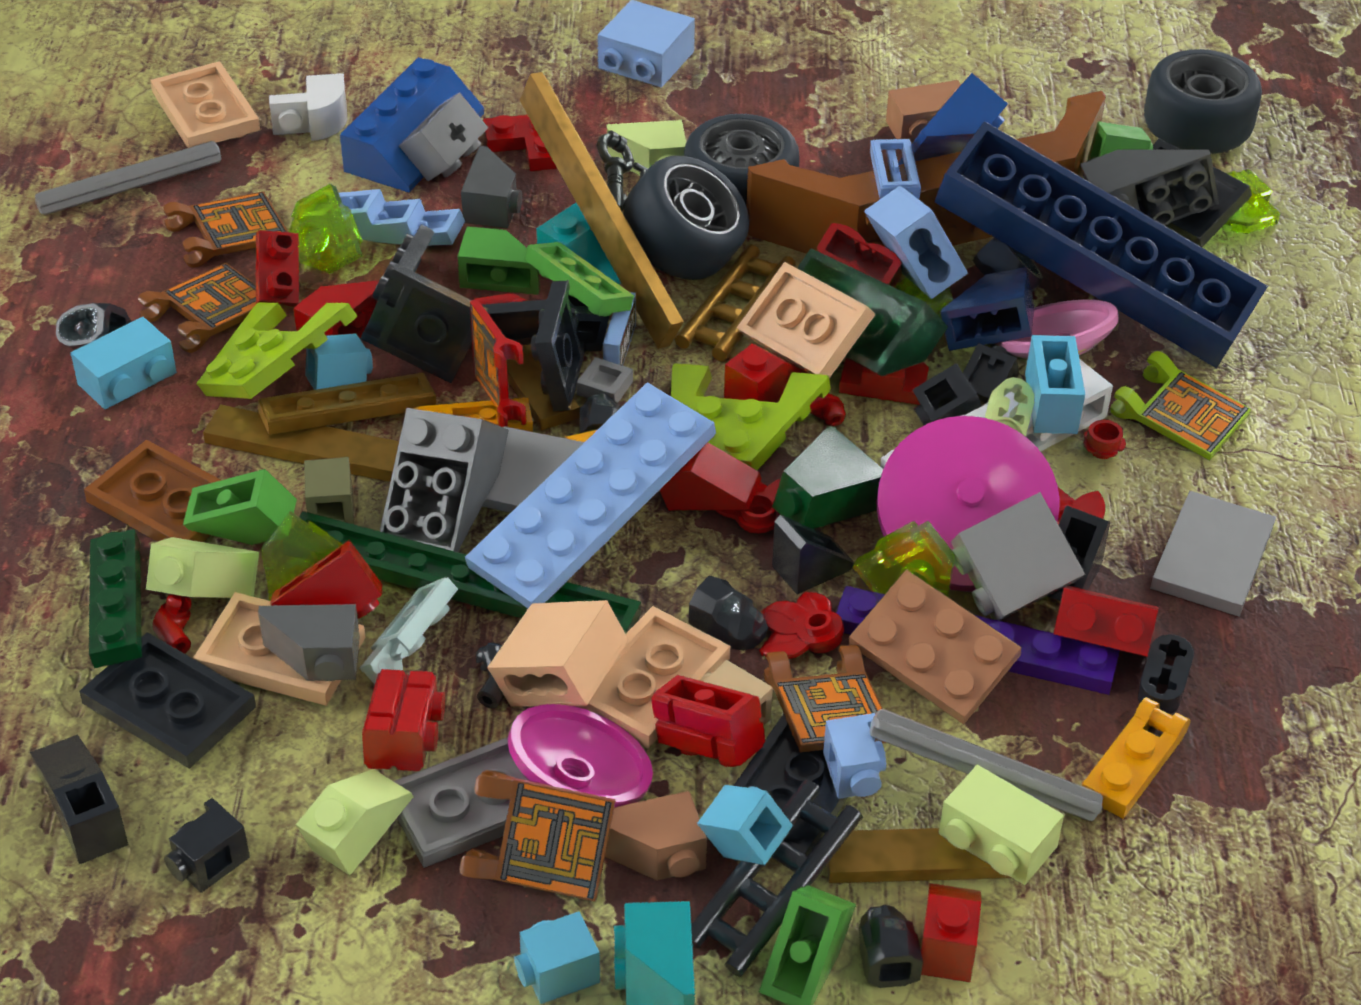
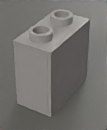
[950,492,1085,621]

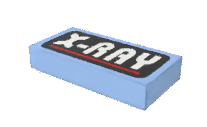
[603,292,636,366]

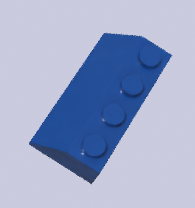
[340,57,484,193]
[898,73,1008,165]

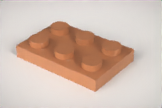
[849,570,1022,725]

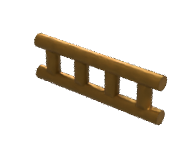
[675,244,796,361]

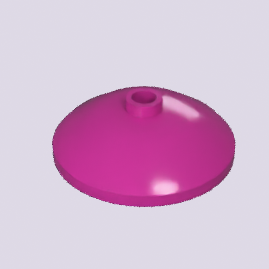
[508,704,653,807]

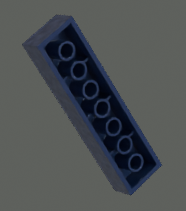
[935,121,1268,369]

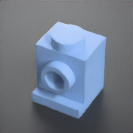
[823,713,886,799]

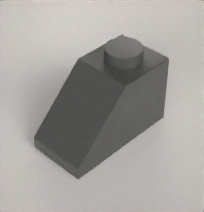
[461,146,522,228]
[258,604,360,681]

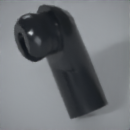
[475,642,504,709]

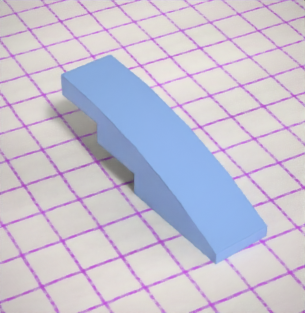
[298,189,465,245]

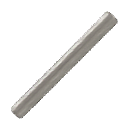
[35,141,221,215]
[870,709,1103,821]

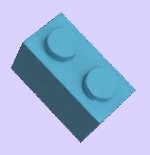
[70,317,177,409]
[1025,335,1085,434]

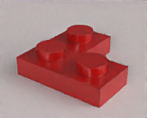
[483,115,557,171]

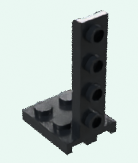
[360,224,488,383]
[469,280,586,412]

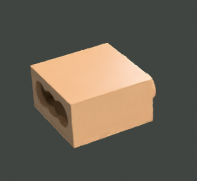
[487,600,629,706]

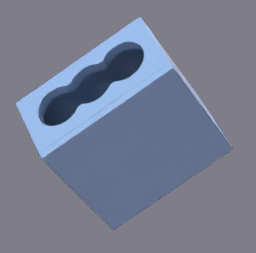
[598,0,695,88]
[864,185,968,299]

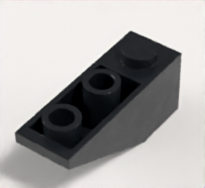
[30,734,129,865]

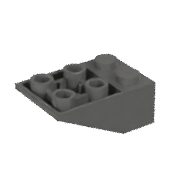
[1080,150,1219,226]
[380,408,509,552]

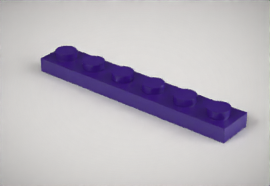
[836,586,1120,695]

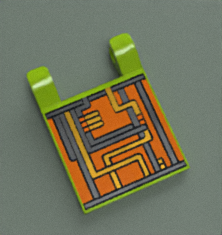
[1110,351,1251,461]

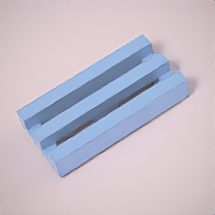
[870,139,921,199]

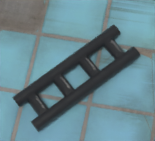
[691,779,863,977]

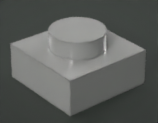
[576,357,633,403]

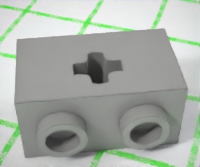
[399,92,488,181]

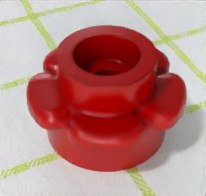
[1083,420,1126,459]

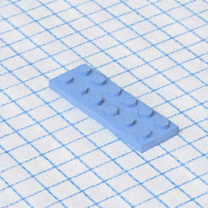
[465,382,716,608]

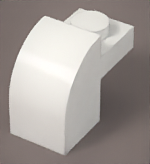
[269,73,347,141]

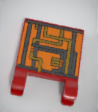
[470,299,527,427]

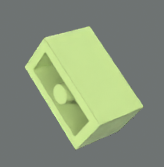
[939,765,1064,885]

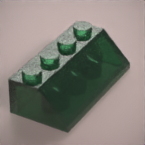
[797,248,948,376]

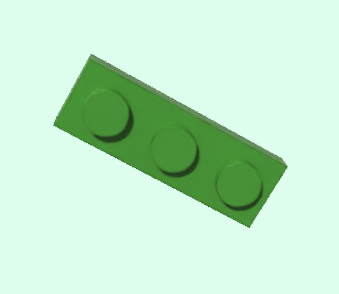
[524,242,634,316]

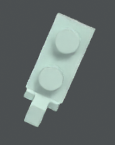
[360,577,458,684]

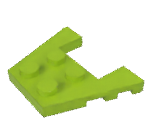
[196,303,357,399]
[671,363,831,471]

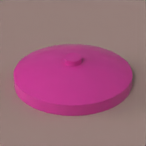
[877,416,1060,592]

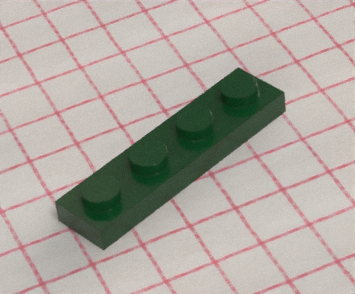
[89,529,142,669]

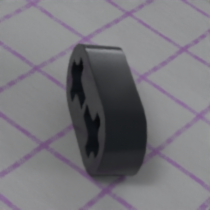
[1138,634,1194,714]

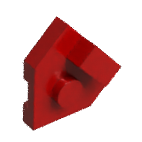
[839,335,929,405]

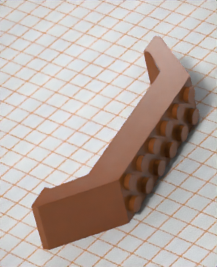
[746,91,1106,258]

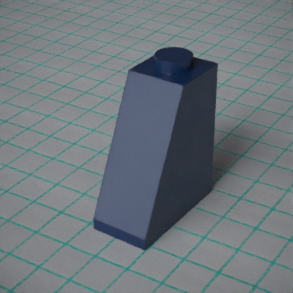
[941,267,1034,351]

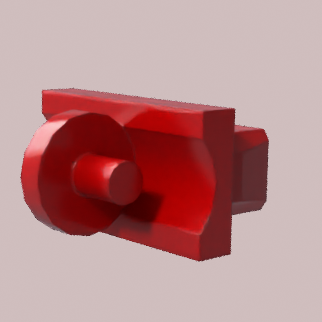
[255,230,299,307]

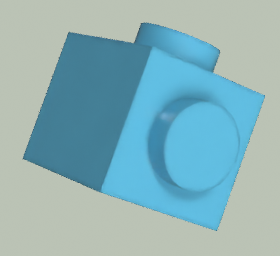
[305,334,373,390]
[697,785,793,865]
[514,911,600,1004]

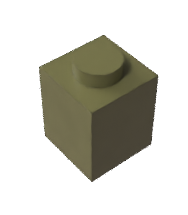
[304,457,354,524]

